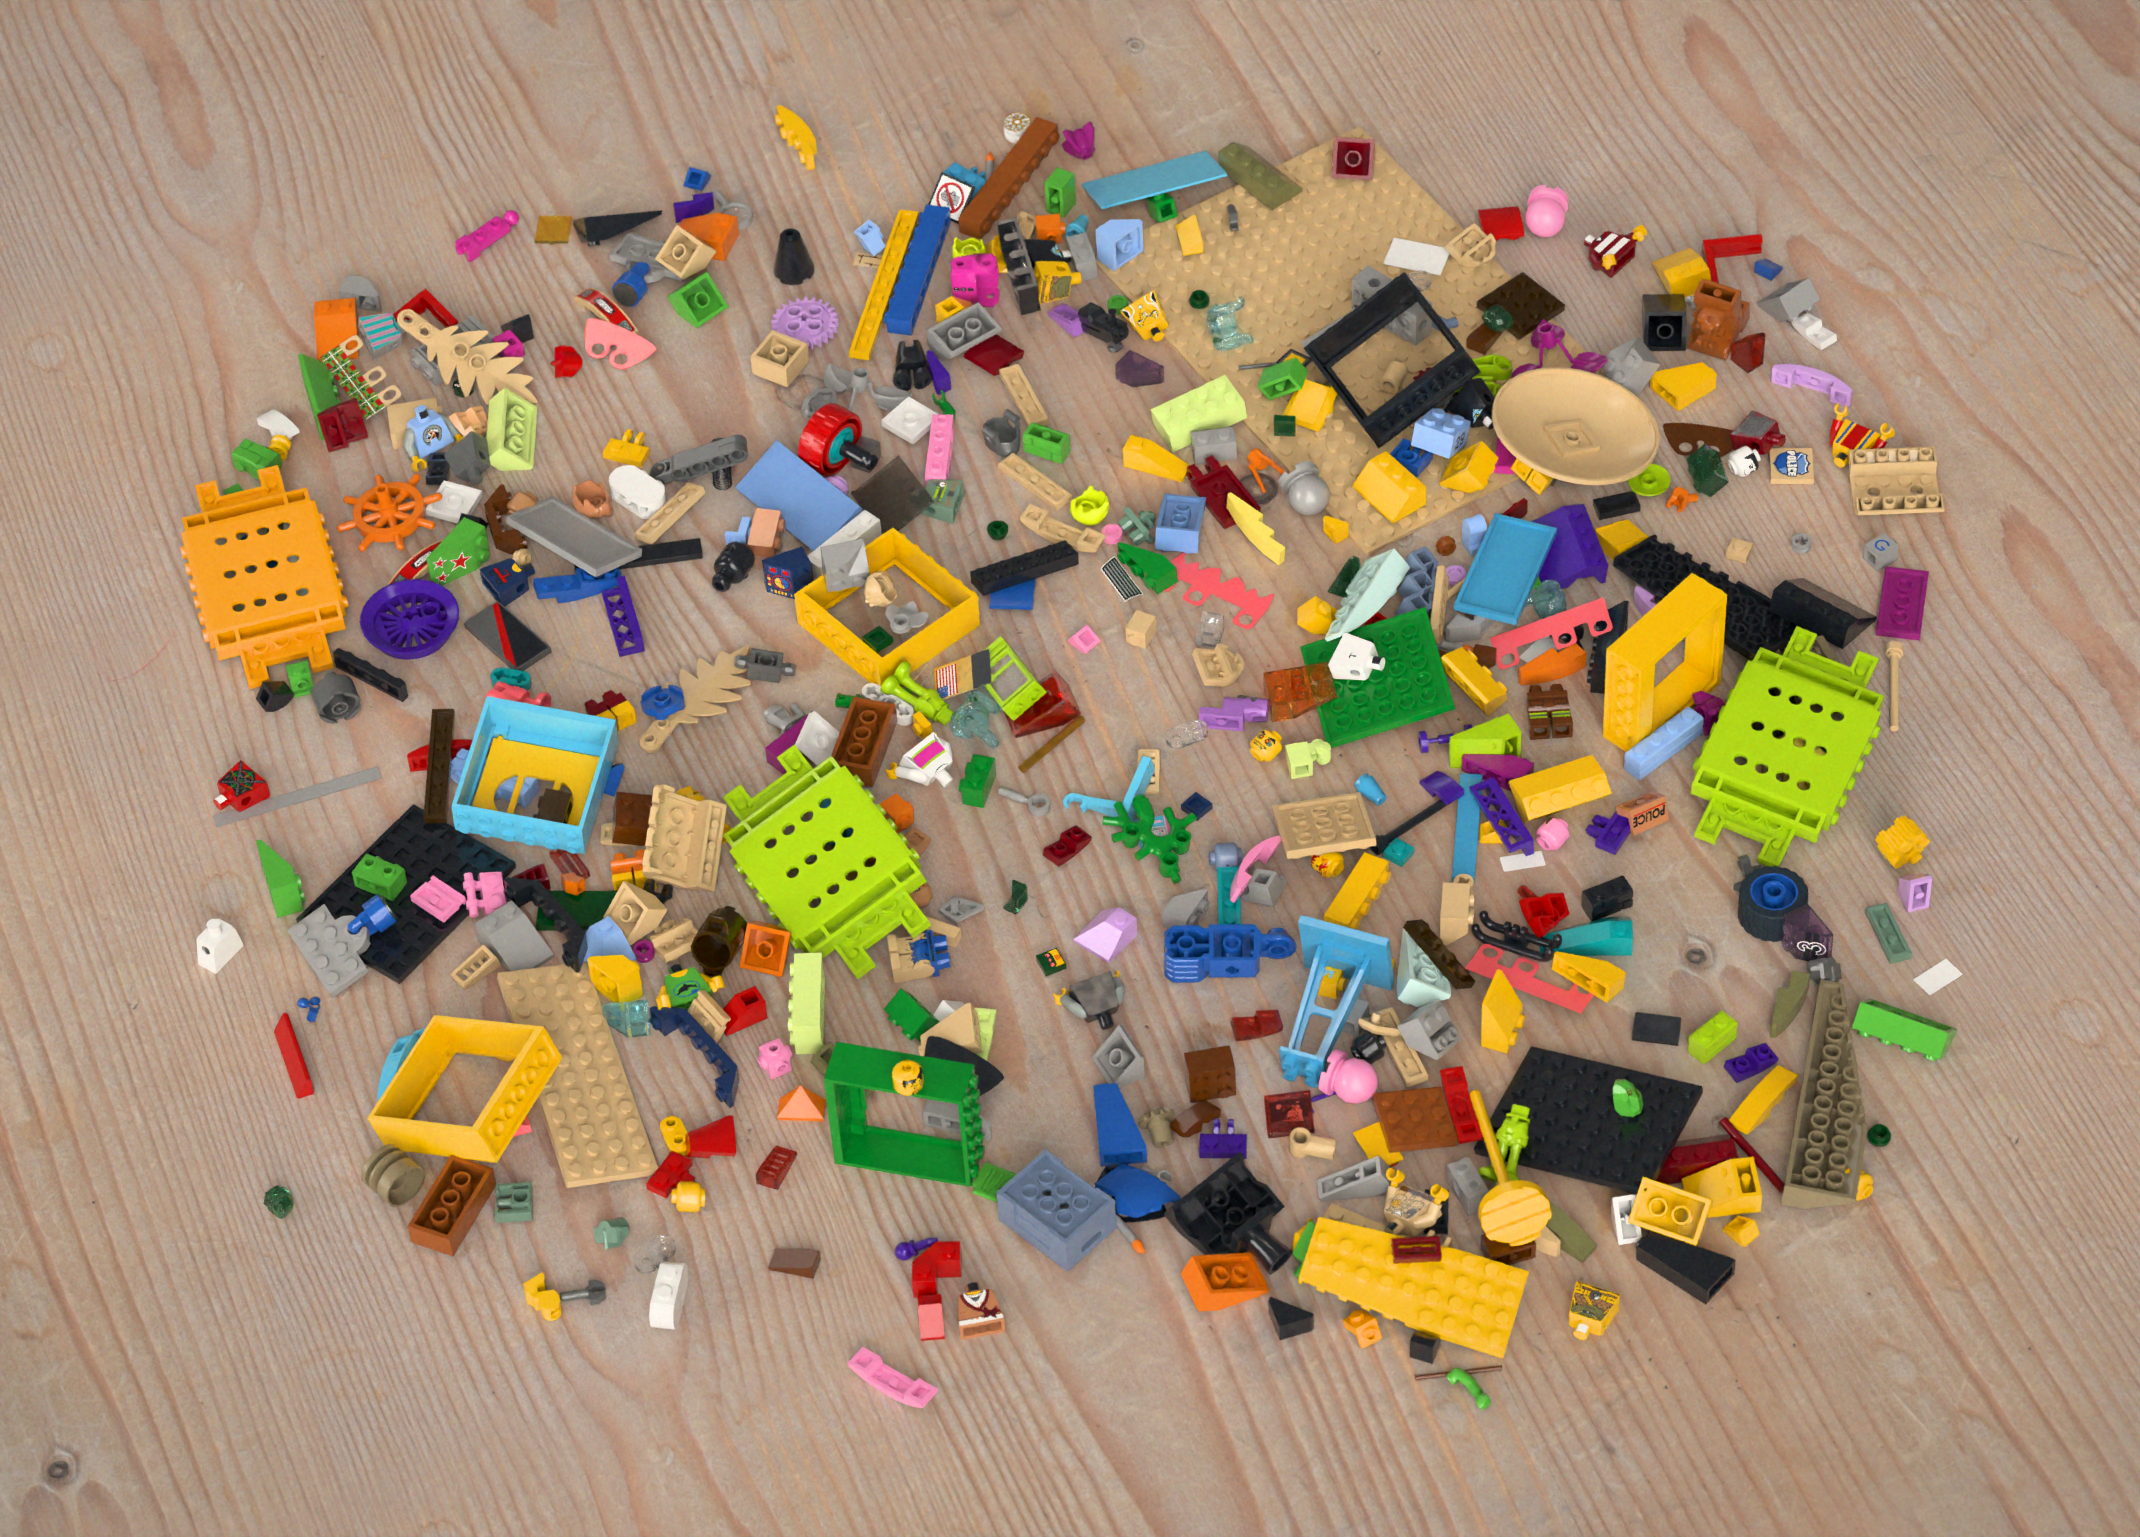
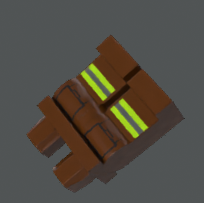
[1527,684,1573,740]

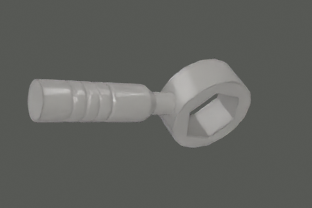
[998,786,1050,816]

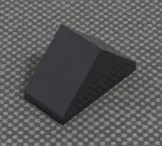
[501,314,534,344]
[1268,1297,1314,1340]

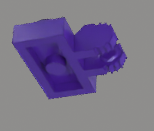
[1585,811,1631,855]
[1199,1119,1247,1159]

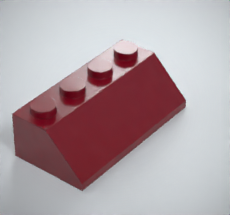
[1656,1134,1739,1185]

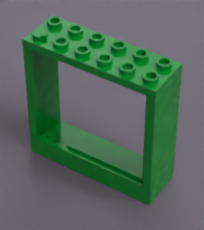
[824,1042,985,1187]

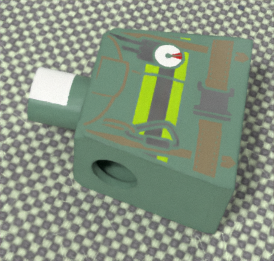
[912,479,964,524]

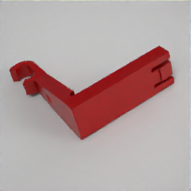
[1702,234,1763,283]
[393,289,459,328]

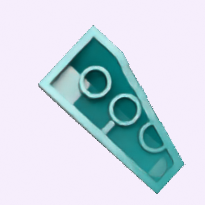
[1540,917,1633,956]

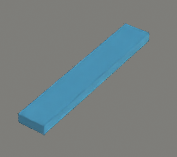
[1452,773,1483,883]

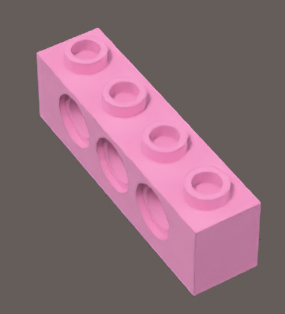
[925,414,955,485]

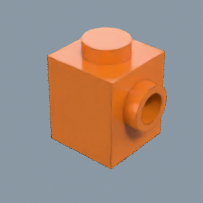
[1035,214,1066,243]
[880,793,914,834]

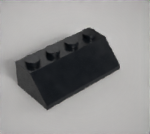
[1587,600,1629,694]

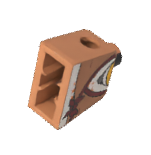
[958,1282,1005,1340]

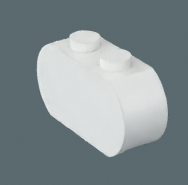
[609,465,667,519]
[650,1261,688,1330]

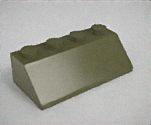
[1218,142,1303,210]

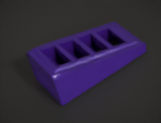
[926,350,951,395]

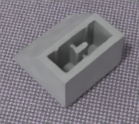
[1397,999,1462,1060]

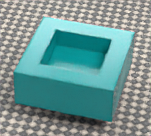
[1383,838,1415,867]

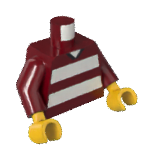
[1584,225,1648,278]

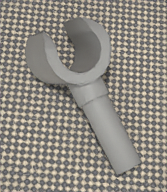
[1141,1166,1172,1184]

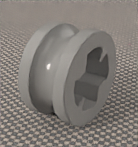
[1792,533,1811,554]

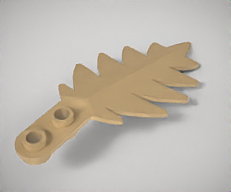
[397,309,538,405]
[639,645,752,753]

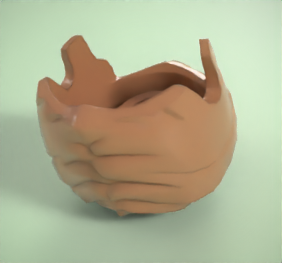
[572,480,613,519]

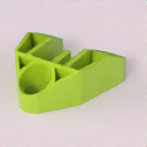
[1455,354,1512,397]

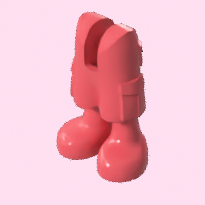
[485,681,551,708]

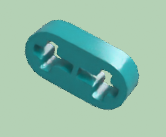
[491,667,532,691]

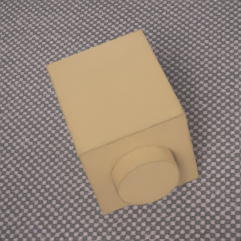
[1125,610,1157,649]

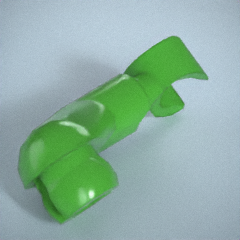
[1446,1367,1491,1411]

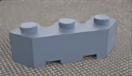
[1395,546,1439,616]

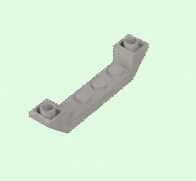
[1445,614,1496,643]

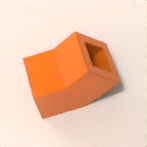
[561,872,585,896]

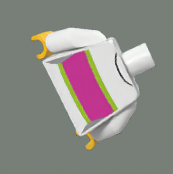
[885,732,954,788]

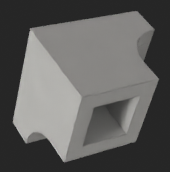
[1241,868,1287,907]

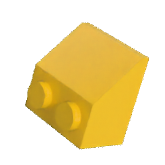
[1439,441,1498,493]
[587,955,643,1011]

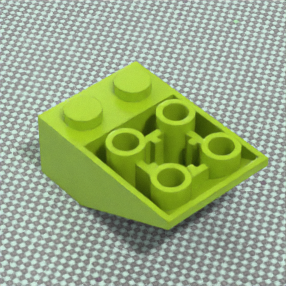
[1449,713,1521,768]

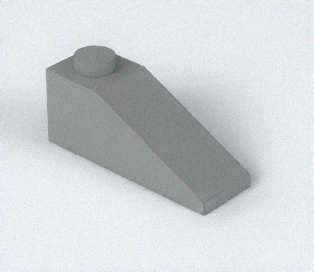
[923,1099,992,1141]
[1317,1156,1391,1201]

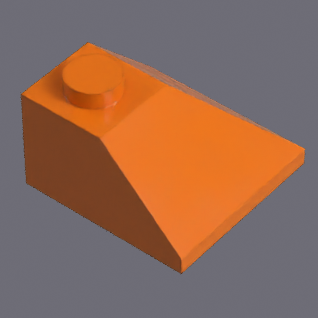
[739,921,791,977]

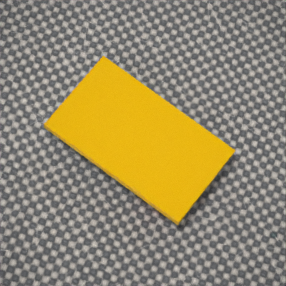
[1352,1122,1404,1167]

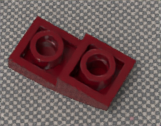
[1043,825,1092,867]

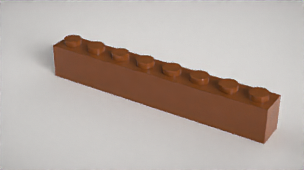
[958,117,1060,239]

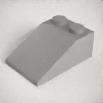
[475,900,554,971]

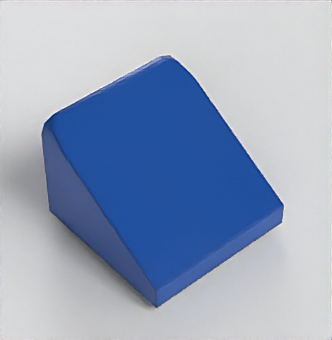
[683,167,711,191]
[1754,259,1783,281]

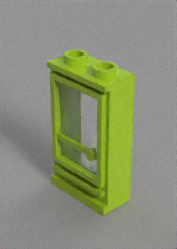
[984,636,1047,721]

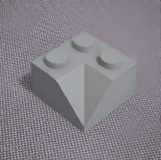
[1601,337,1661,397]
[820,539,870,592]

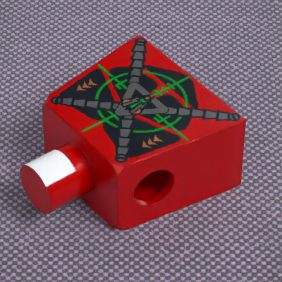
[213,760,270,812]

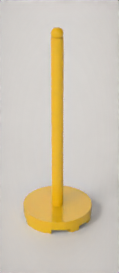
[1470,1090,1552,1246]

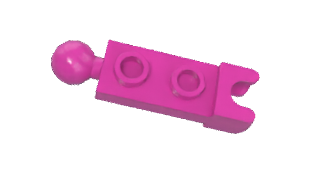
[455,210,519,262]

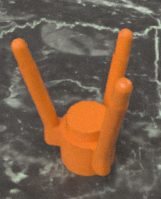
[1247,448,1289,493]

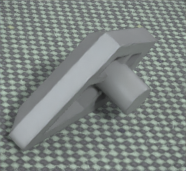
[939,896,985,924]

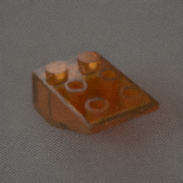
[1263,662,1337,722]

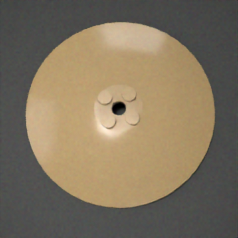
[1492,367,1660,485]

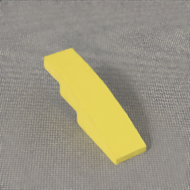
[1227,492,1286,565]

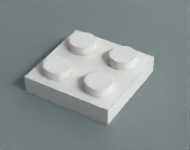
[881,397,938,445]
[426,480,483,524]
[795,711,840,766]

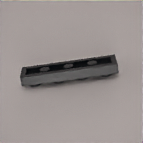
[333,648,408,702]

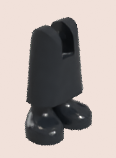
[893,340,932,391]

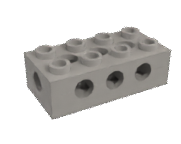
[1352,266,1432,346]

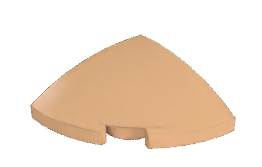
[449,406,488,437]

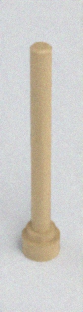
[1886,641,1903,731]

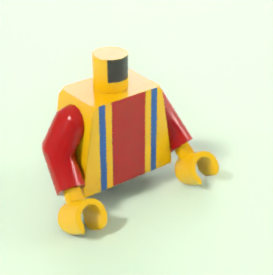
[1829,403,1895,468]

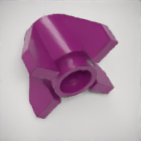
[1061,121,1095,160]
[1692,691,1726,736]

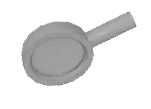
[713,190,753,230]

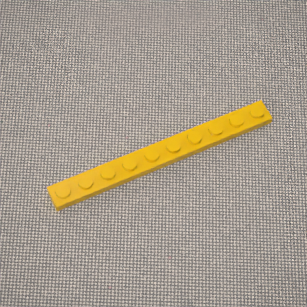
[849,209,919,360]

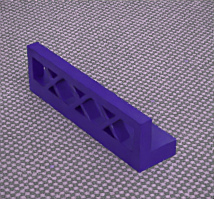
[601,576,645,657]
[1470,777,1534,856]

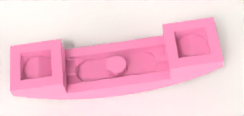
[1230,835,1281,903]
[848,1347,938,1408]

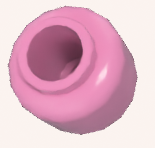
[1536,817,1570,851]

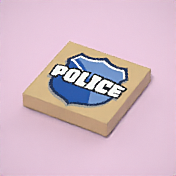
[1769,448,1814,484]

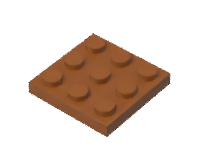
[1372,1087,1458,1153]

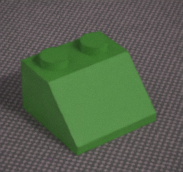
[667,272,729,328]

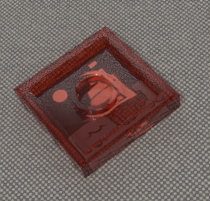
[1264,1090,1315,1139]

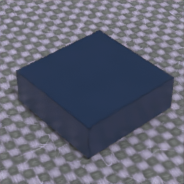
[1181,792,1213,821]

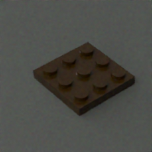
[1477,272,1565,340]

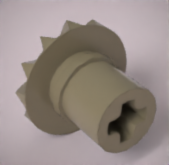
[1138,1108,1175,1148]

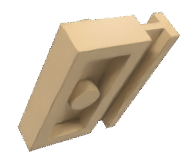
[688,990,731,1044]

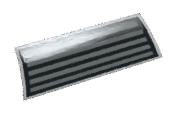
[1101,556,1143,602]

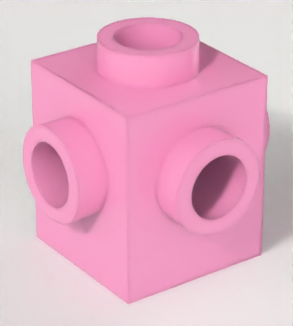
[757,1038,793,1080]

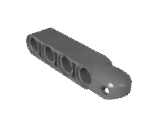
[649,435,748,485]

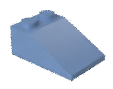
[1155,494,1206,554]

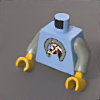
[403,405,464,472]

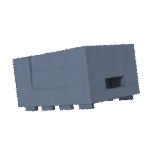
[996,1149,1117,1272]

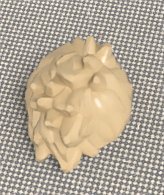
[864,570,898,607]

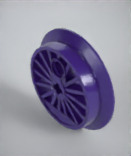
[360,579,459,660]

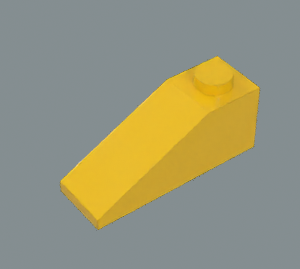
[1123,435,1190,482]
[1552,951,1626,1003]

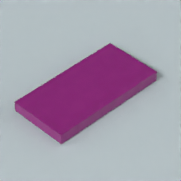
[1876,566,1929,641]

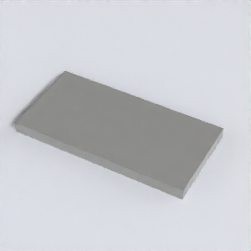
[506,496,642,577]

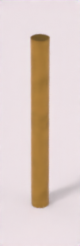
[1018,715,1085,773]

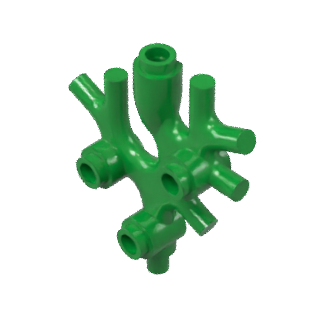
[1102,795,1196,884]

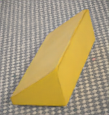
[1176,215,1203,256]

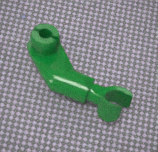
[932,390,956,421]

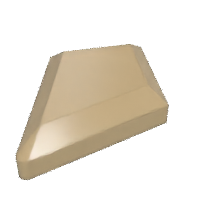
[1016,211,1036,239]
[1358,1012,1401,1036]

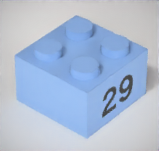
[1411,408,1471,459]

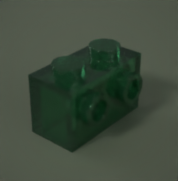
[1686,444,1729,497]

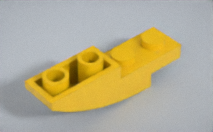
[774,105,817,170]

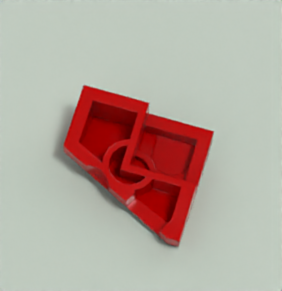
[686,1115,736,1158]

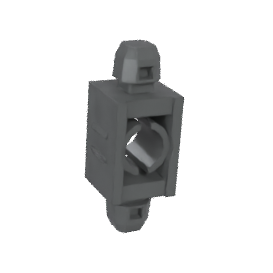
[734,648,796,683]

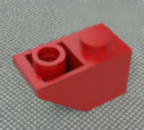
[723,986,768,1036]

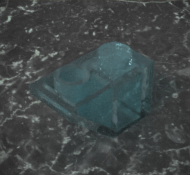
[602,1000,651,1038]

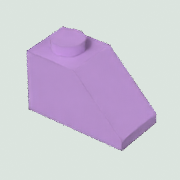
[1898,873,1932,913]

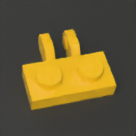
[602,429,650,468]

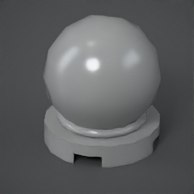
[1278,461,1330,516]

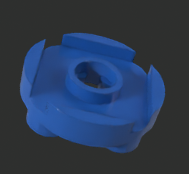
[640,685,685,720]

